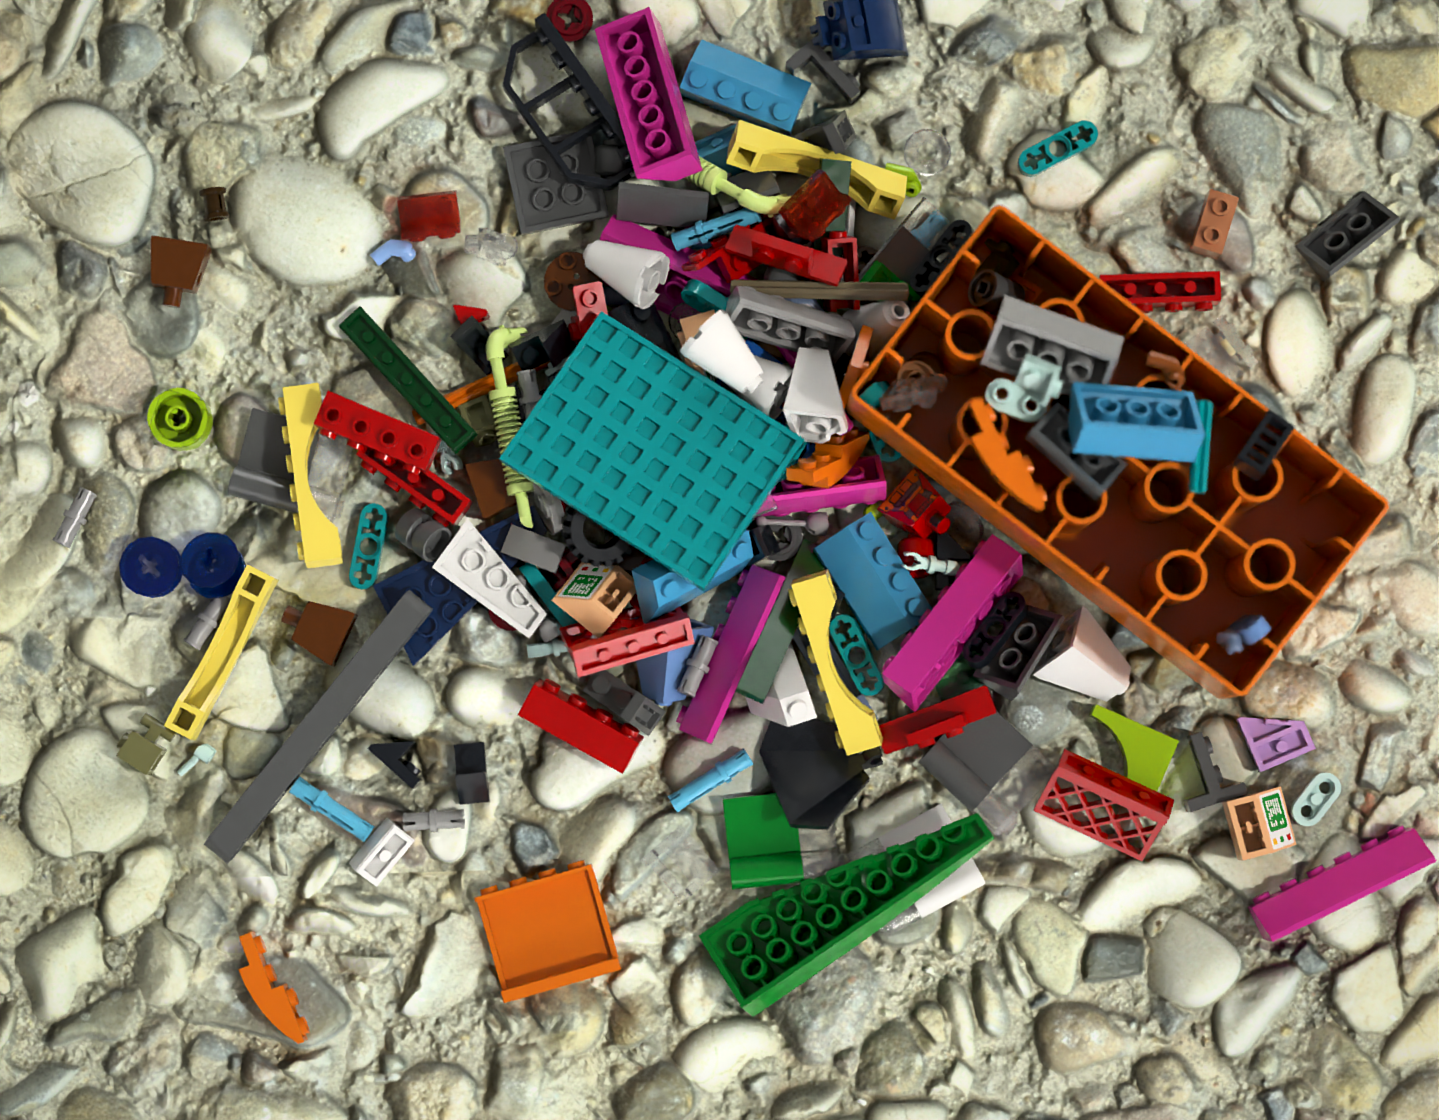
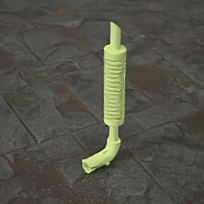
[684,156,794,217]
[486,325,534,528]

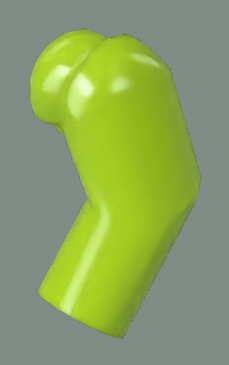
[885,162,921,198]

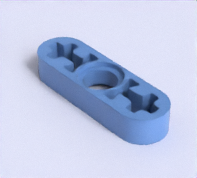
[1225,615,1271,645]

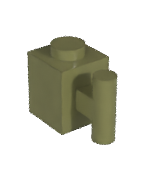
[116,713,177,775]

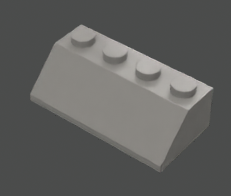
[725,285,856,364]
[981,295,1124,396]

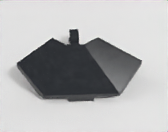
[759,718,883,830]

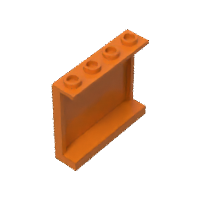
[475,860,622,1003]

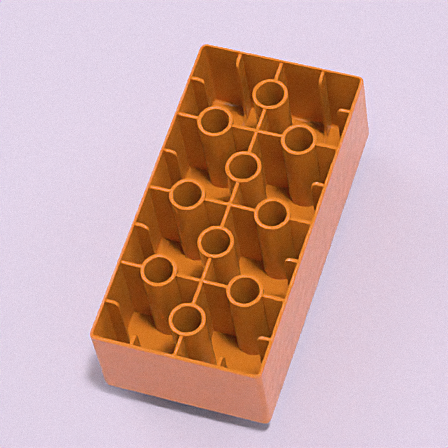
[846,205,1389,699]

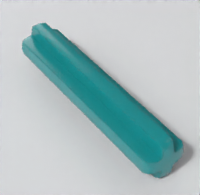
[1189,400,1213,493]

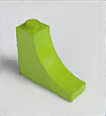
[1088,704,1179,791]

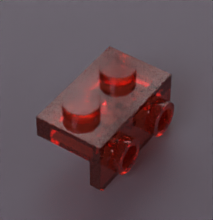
[778,169,852,241]
[397,190,461,242]

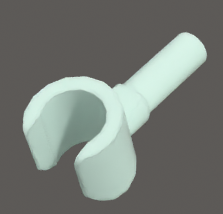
[177,744,217,776]

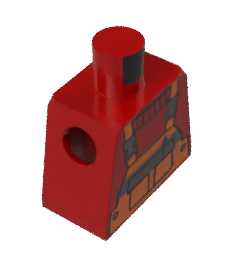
[877,467,951,539]

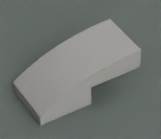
[501,525,567,574]

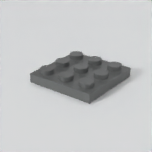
[503,132,609,236]

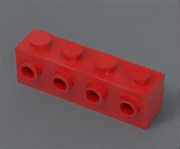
[1098,271,1221,313]
[313,390,442,475]
[356,448,473,527]
[518,679,644,774]

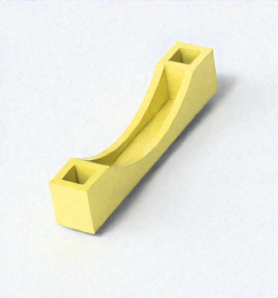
[726,120,907,220]
[278,383,343,569]
[164,564,279,740]
[788,569,883,756]

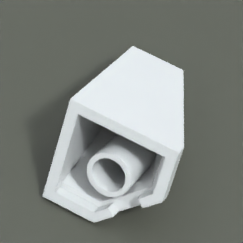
[783,347,848,444]
[1033,606,1131,702]
[745,642,817,727]

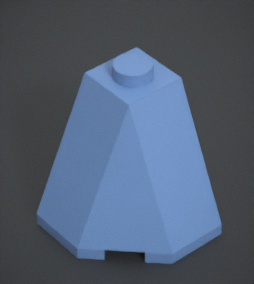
[631,617,714,706]

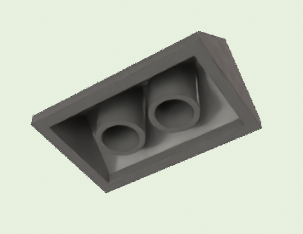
[616,182,710,228]
[1295,191,1400,282]
[1025,402,1127,500]
[973,604,1065,701]

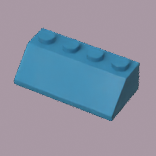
[679,40,812,137]
[1068,382,1205,462]
[813,512,932,650]
[632,529,754,624]

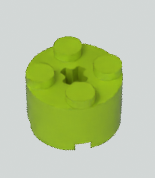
[147,388,213,451]

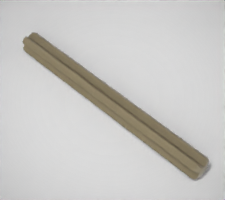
[730,279,909,301]

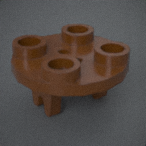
[544,252,604,312]

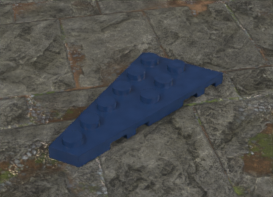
[373,505,547,666]

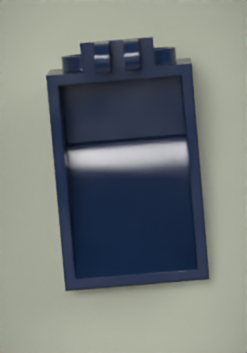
[810,0,909,61]

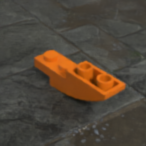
[968,398,1047,512]
[786,426,870,488]
[238,931,310,1044]

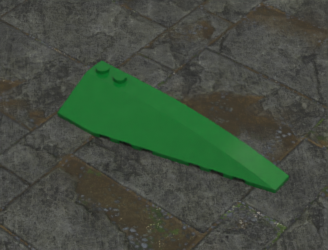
[699,813,995,1017]

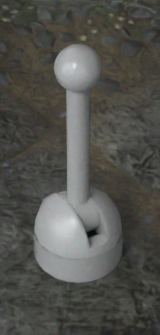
[755,512,828,536]
[516,575,562,643]

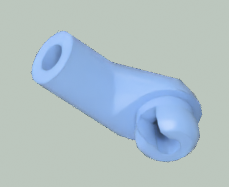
[370,239,416,266]

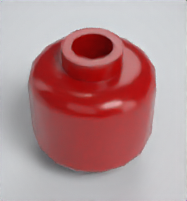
[897,533,936,579]

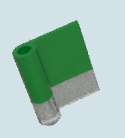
[723,793,845,890]

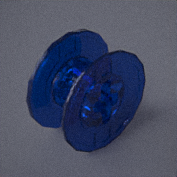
[180,532,246,598]
[119,537,184,598]

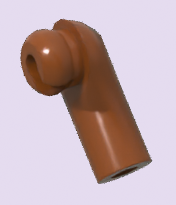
[1145,350,1185,389]

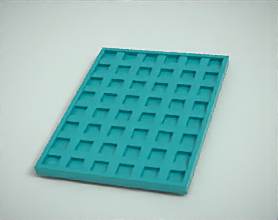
[499,311,805,591]

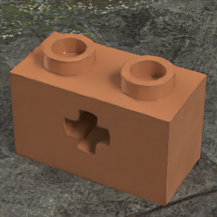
[1189,189,1239,260]

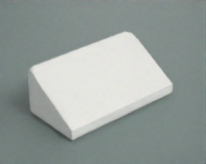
[349,818,415,887]

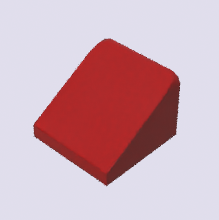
[453,305,490,325]

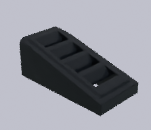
[1232,409,1295,481]

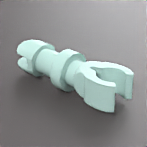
[426,424,463,475]
[901,551,960,576]
[527,638,568,658]

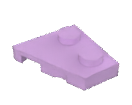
[1236,717,1316,772]

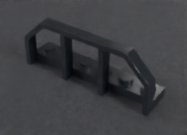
[503,13,635,191]

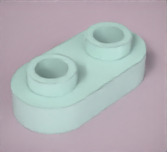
[985,379,1047,423]
[1291,773,1341,826]

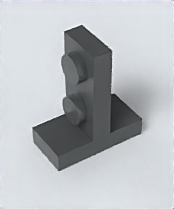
[785,34,860,105]
[790,110,857,154]
[583,670,666,736]
[1183,732,1248,812]

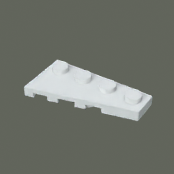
[432,519,547,639]

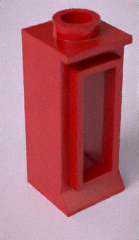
[820,231,860,312]

